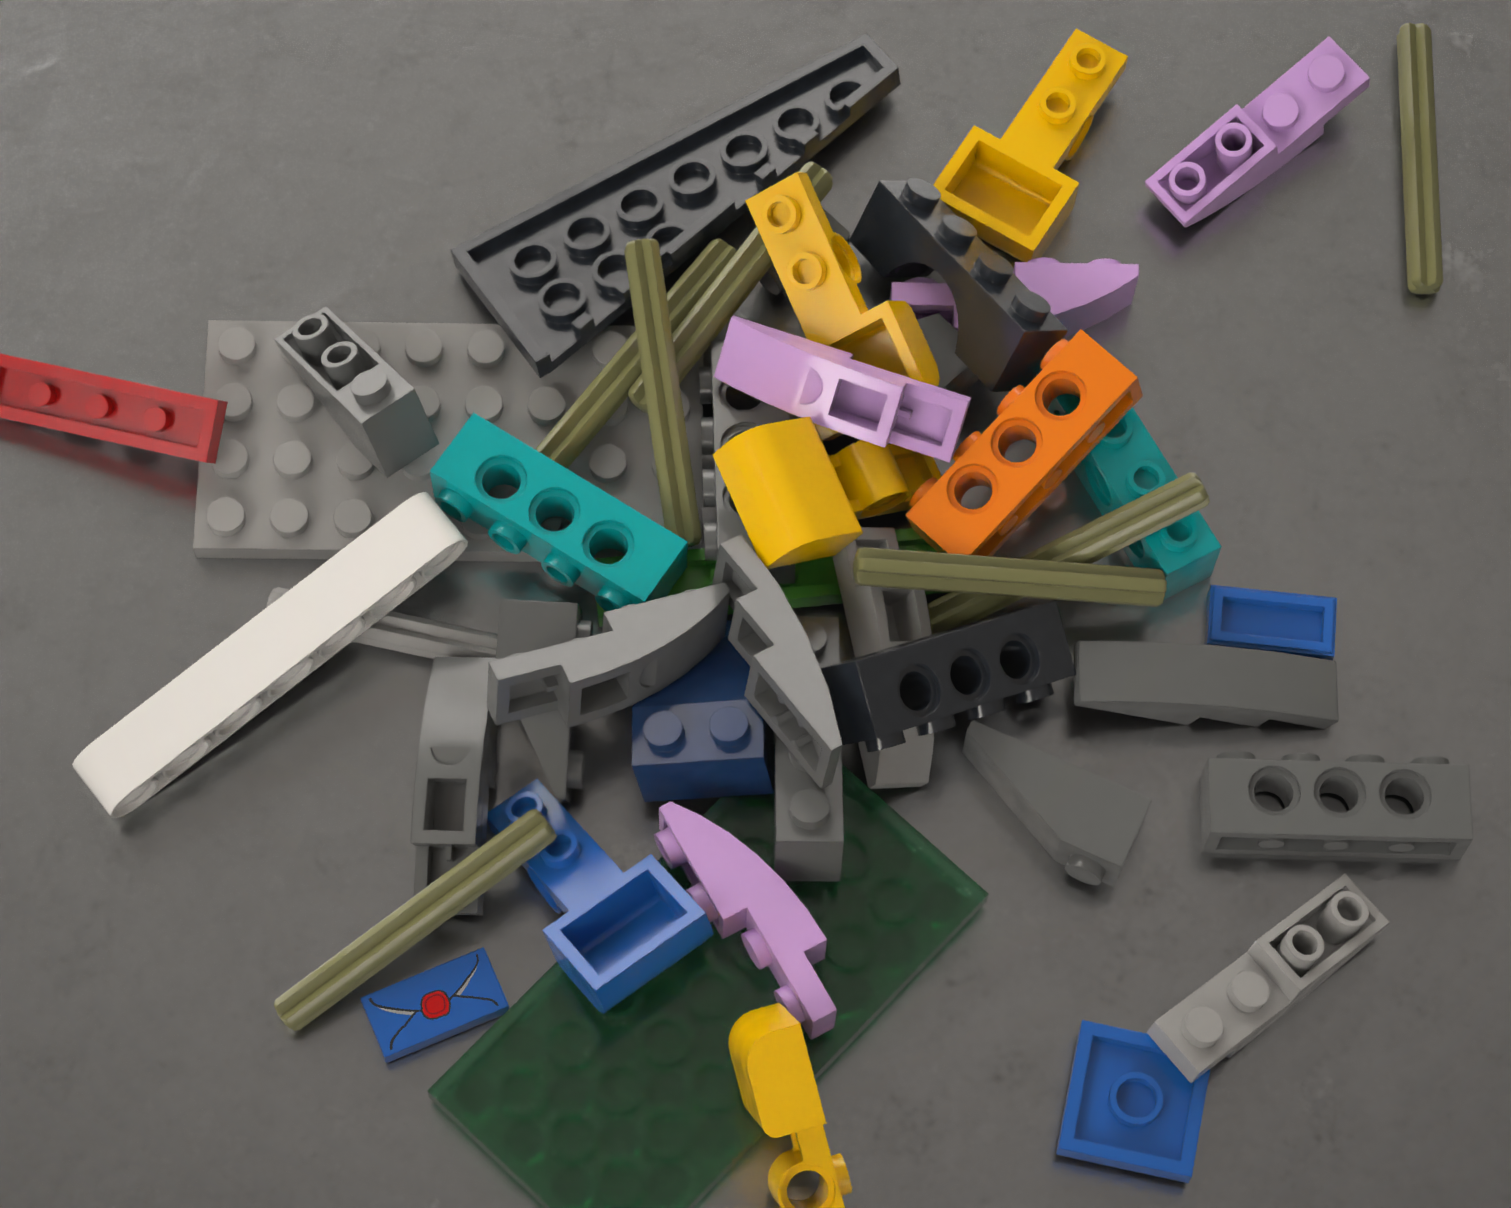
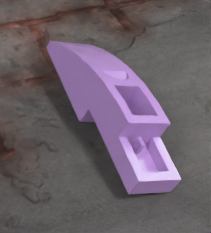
[1145,36,1370,228]
[890,257,1139,337]
[714,315,971,463]
[654,801,837,1040]

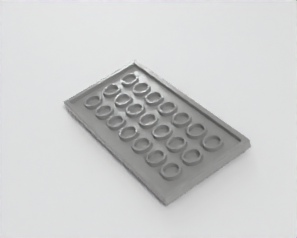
[193,320,703,562]

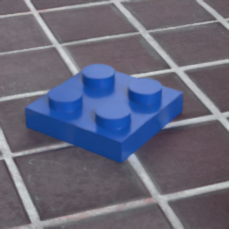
[1056,1020,1210,1183]

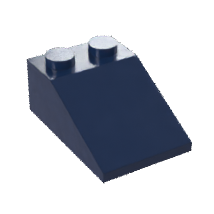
[632,620,774,802]

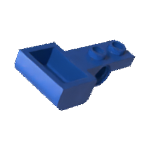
[487,778,714,1014]

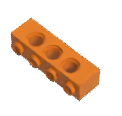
[905,329,1143,556]

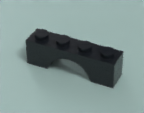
[850,178,1068,392]

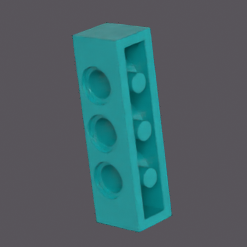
[1048,394,1222,600]
[430,412,688,612]

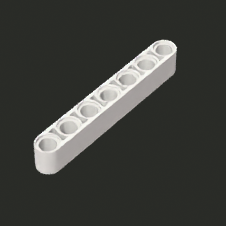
[72,492,468,818]

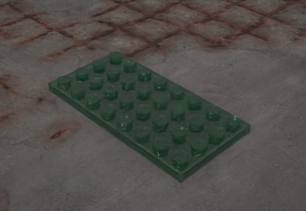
[427,744,989,1208]

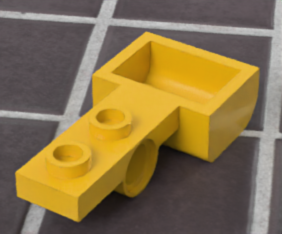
[933,28,1128,262]
[745,172,940,441]
[713,417,942,569]
[728,1002,852,1208]

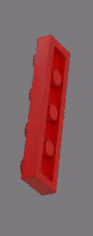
[0,353,228,464]

